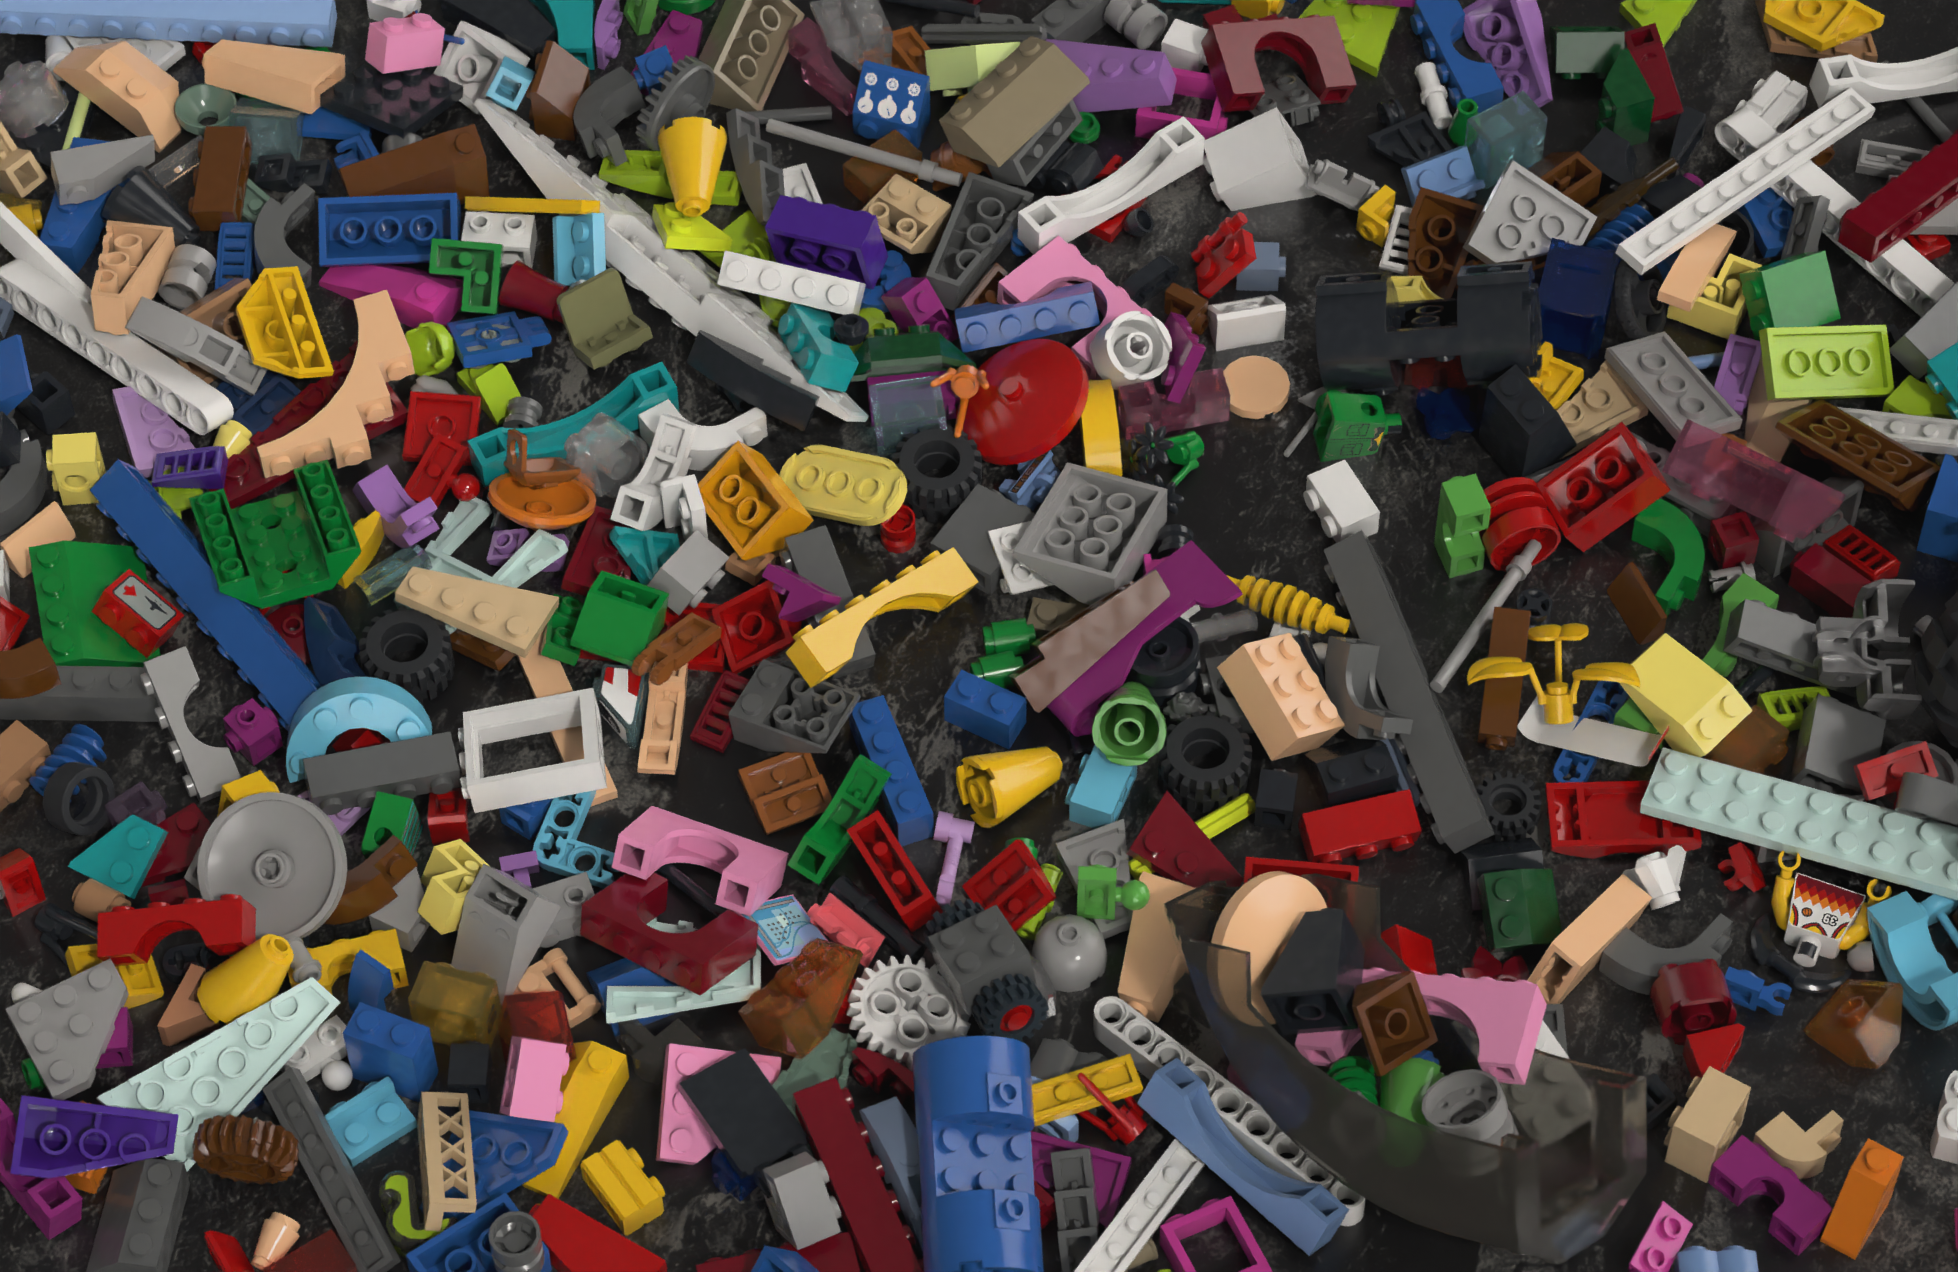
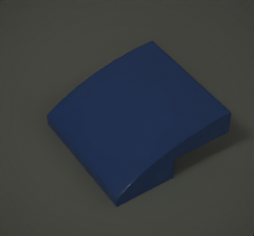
[215,370,302,437]

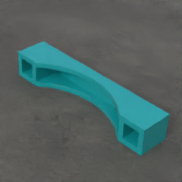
[468,362,679,488]

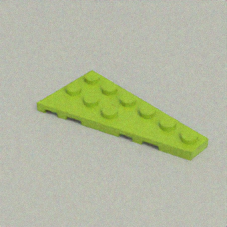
[1299,0,1400,77]

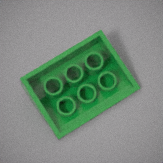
[29,540,161,667]

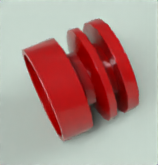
[1479,477,1561,572]

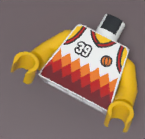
[1771,850,1892,967]

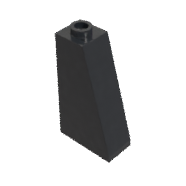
[440,0,557,71]

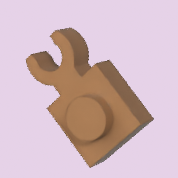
[725,548,784,586]

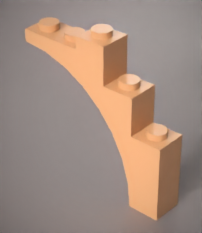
[257,290,415,478]

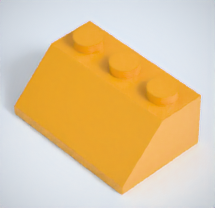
[698,441,814,561]

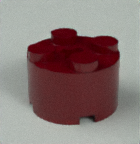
[1650,959,1737,1046]

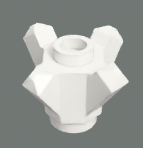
[1623,845,1686,910]

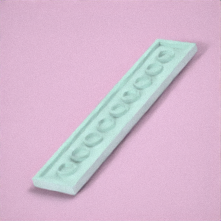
[1640,747,1958,900]

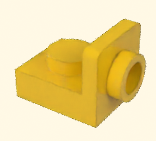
[1356,185,1396,247]

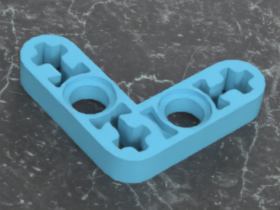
[533,790,619,889]

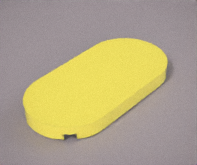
[779,445,907,526]

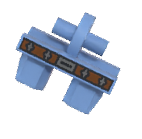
[999,450,1061,511]

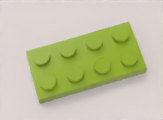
[1759,325,1894,401]

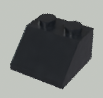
[1302,738,1399,809]

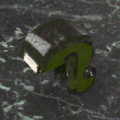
[379,1170,458,1258]

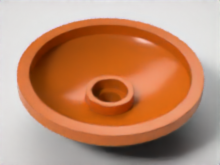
[488,472,596,531]

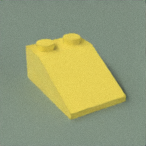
[1619,633,1753,757]

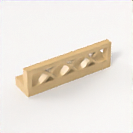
[417,1092,477,1231]

